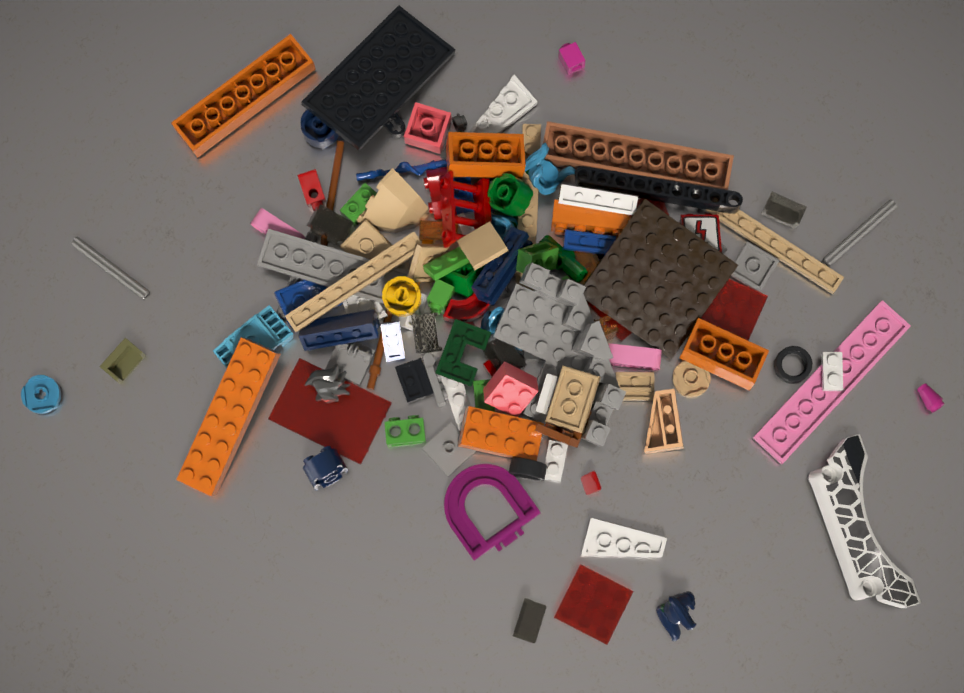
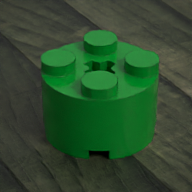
[488,173,533,216]

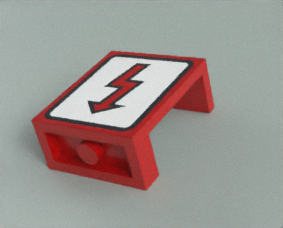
[679,213,722,253]

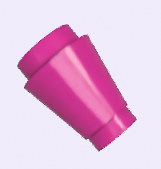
[917,383,945,413]

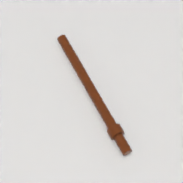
[320,141,344,246]
[367,309,393,390]

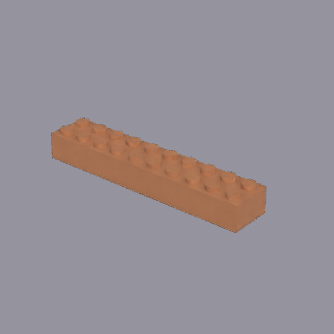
[543,121,734,190]

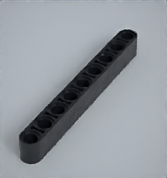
[575,166,743,214]

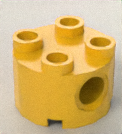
[382,276,421,317]

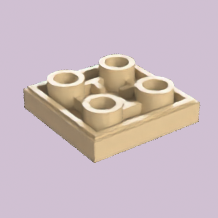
[457,222,508,270]

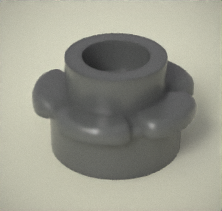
[452,113,467,131]

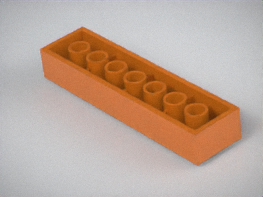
[171,34,316,158]
[176,337,281,496]

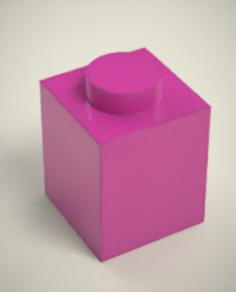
[558,42,586,75]

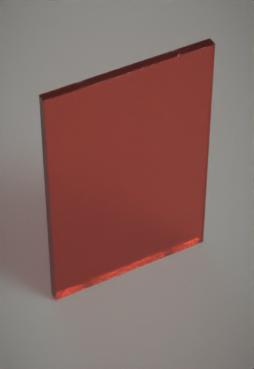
[268,358,392,465]

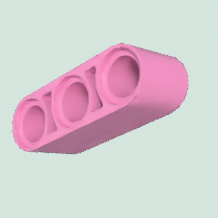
[250,208,306,239]
[608,344,662,370]

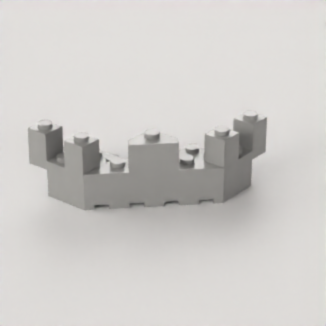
[492,263,626,446]

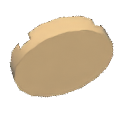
[672,361,711,398]

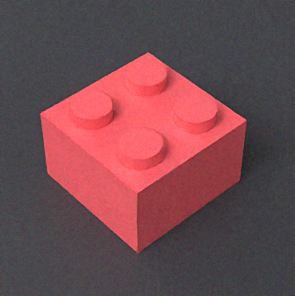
[404,102,452,154]
[483,361,539,417]

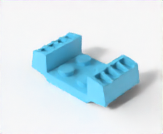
[213,305,294,368]

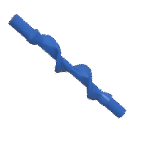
[356,159,447,181]

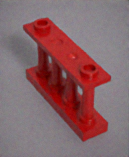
[439,171,491,248]

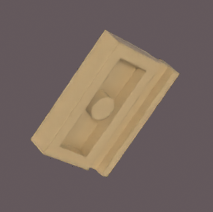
[615,372,654,401]

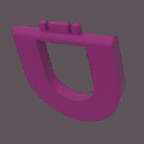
[444,464,541,561]

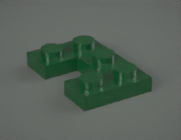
[435,319,491,387]

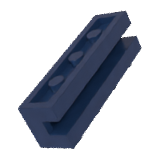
[471,227,533,306]
[298,309,380,351]

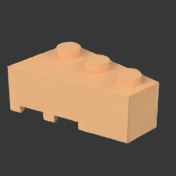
[644,389,684,454]

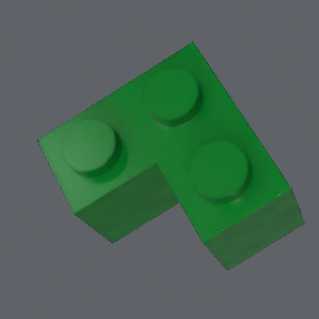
[439,263,486,297]

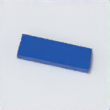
[563,229,617,255]

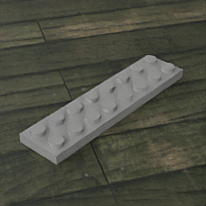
[257,229,409,304]

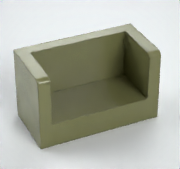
[99,338,146,384]

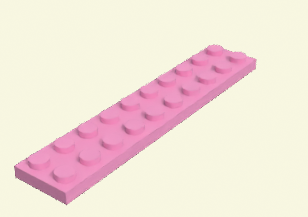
[753,300,911,465]

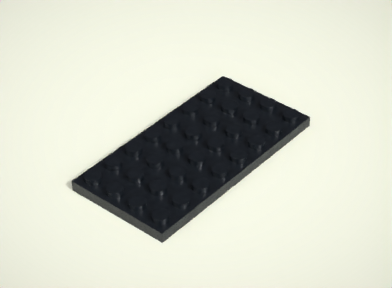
[301,5,456,151]

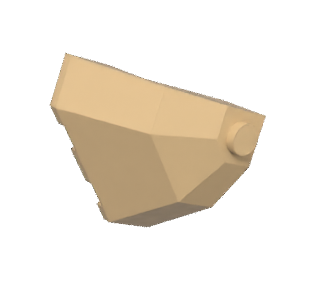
[357,168,429,233]

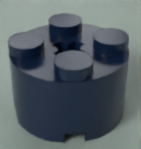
[300,110,339,149]
[303,446,348,490]

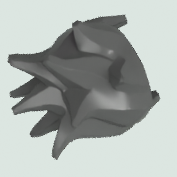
[305,364,351,403]

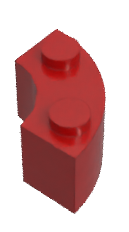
[423,167,457,220]
[443,293,491,323]

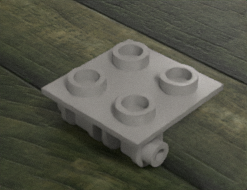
[325,342,376,385]

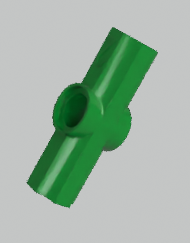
[539,235,588,283]

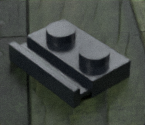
[395,358,434,404]

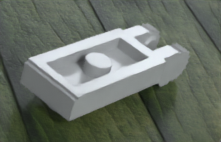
[422,352,448,407]

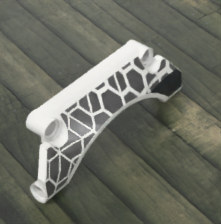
[809,434,922,608]

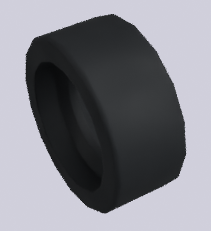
[774,346,813,384]
[509,457,547,481]

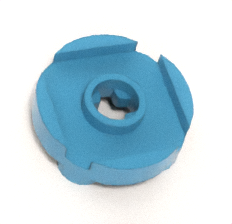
[21,375,61,414]

